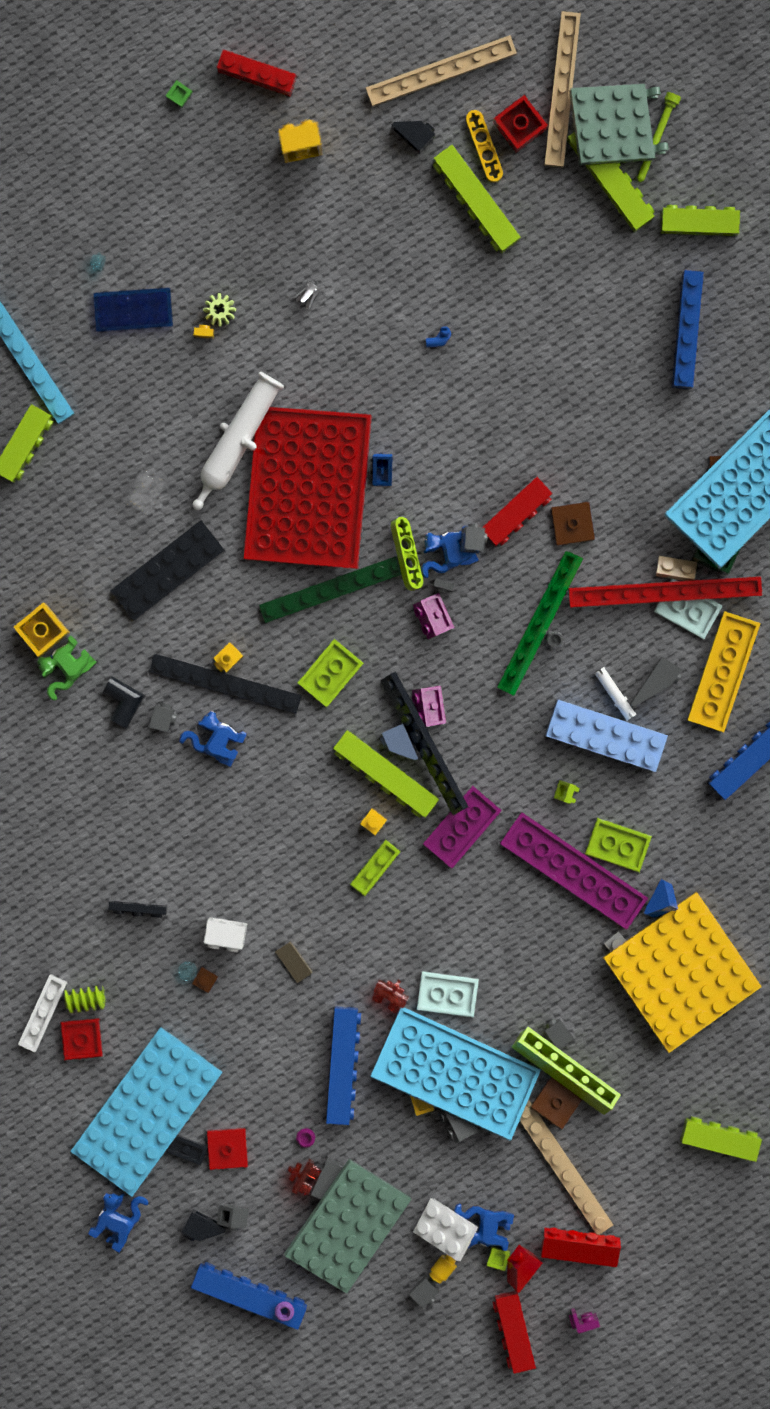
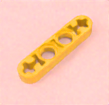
[466,110,503,183]

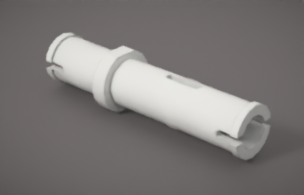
[594,667,637,721]

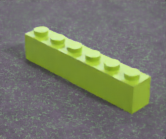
[567,132,655,233]
[433,145,521,254]
[333,730,439,818]
[511,1027,621,1115]

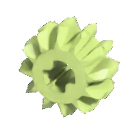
[203,293,236,327]

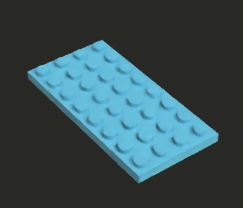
[664,409,770,569]
[370,1006,541,1141]
[70,1027,223,1197]

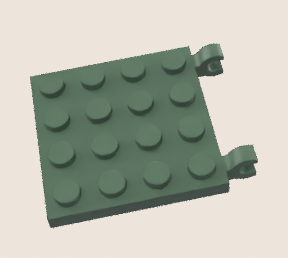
[569,84,669,165]

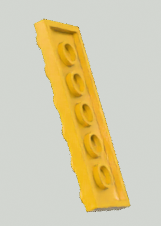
[687,611,761,732]

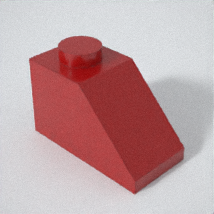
[507,1245,543,1293]

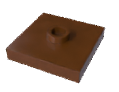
[551,502,595,545]
[530,1077,582,1130]

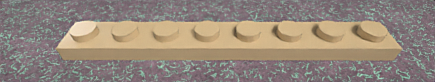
[544,11,581,168]
[366,35,517,107]
[520,1099,613,1235]

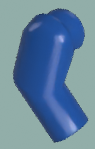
[426,326,451,348]

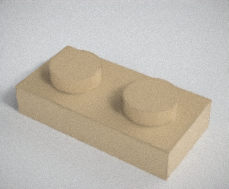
[656,556,697,581]

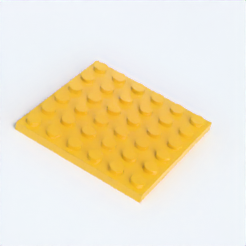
[603,892,762,1053]

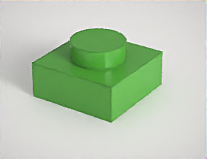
[166,80,193,108]

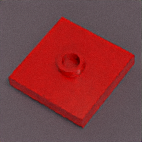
[60,1018,103,1060]
[207,1128,248,1170]

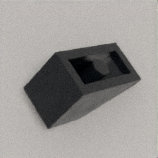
[391,121,435,154]
[181,1209,227,1241]

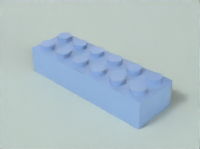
[545,700,668,772]

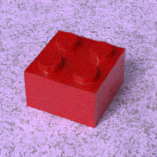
[493,95,548,153]

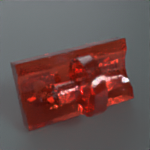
[372,979,409,1013]
[287,1159,321,1196]

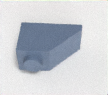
[380,724,418,760]

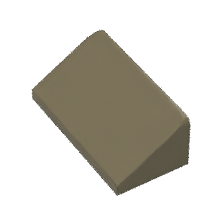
[275,941,313,983]

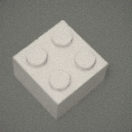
[204,917,248,952]

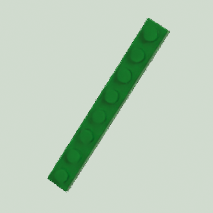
[497,551,583,696]

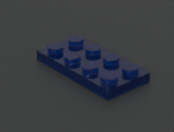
[94,288,173,332]

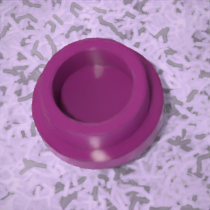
[296,1128,315,1148]

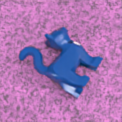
[421,525,479,578]
[179,711,247,767]
[88,1193,148,1253]
[454,1203,514,1251]

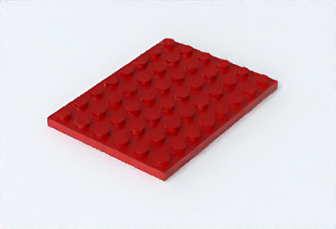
[244,407,372,569]

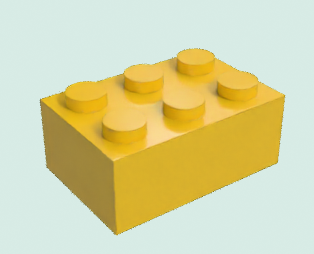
[278,120,323,163]

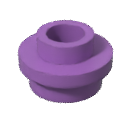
[275,1301,294,1321]

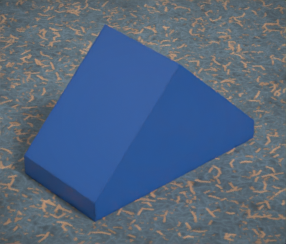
[373,454,392,486]
[644,879,678,918]

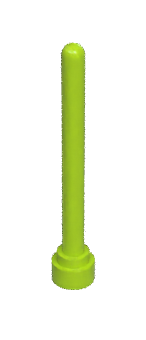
[637,92,681,182]

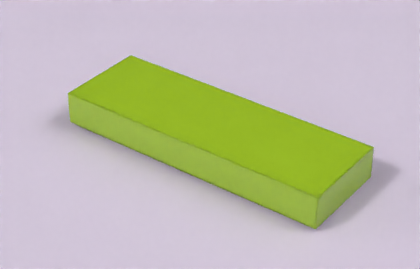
[350,840,401,896]

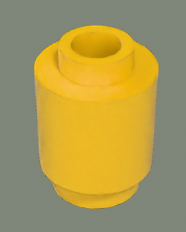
[429,1255,457,1284]

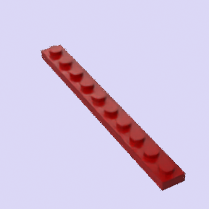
[568,576,762,608]

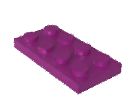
[423,785,502,868]

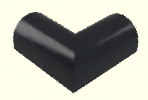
[103,676,146,728]

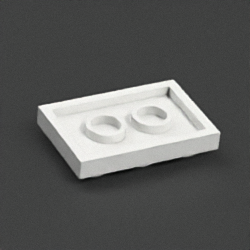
[413,1198,478,1261]

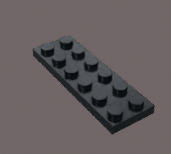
[110,520,225,621]

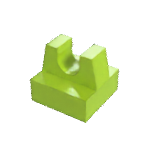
[554,780,580,804]

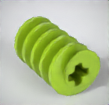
[64,985,105,1014]

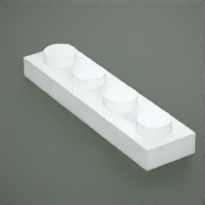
[18,974,68,1052]

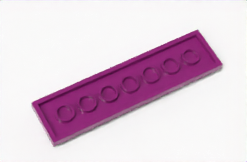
[500,812,648,930]

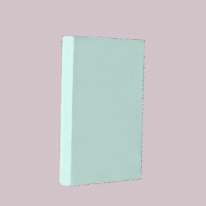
[654,579,722,639]
[417,971,479,1017]

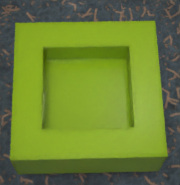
[486,1246,510,1271]

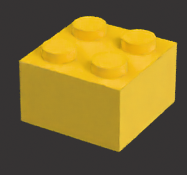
[14,603,70,657]

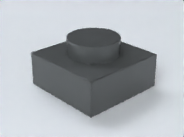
[433,579,454,594]

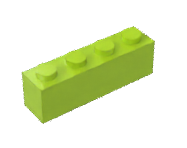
[661,205,740,236]
[0,404,54,483]
[680,1116,762,1162]

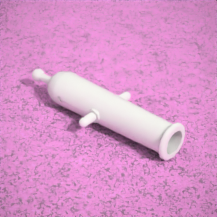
[192,372,284,510]

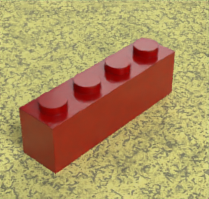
[217,49,297,97]
[482,477,553,546]
[541,1227,621,1267]
[493,1290,536,1374]

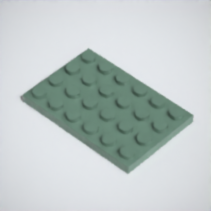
[284,1159,411,1294]

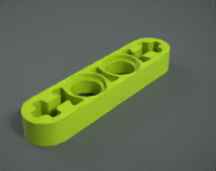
[391,517,423,591]

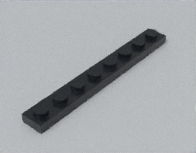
[149,653,302,714]
[380,671,469,815]

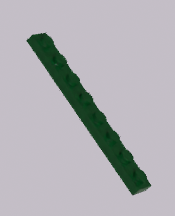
[259,556,408,623]

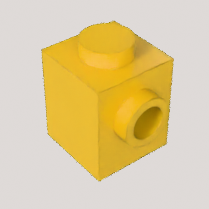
[213,642,244,672]

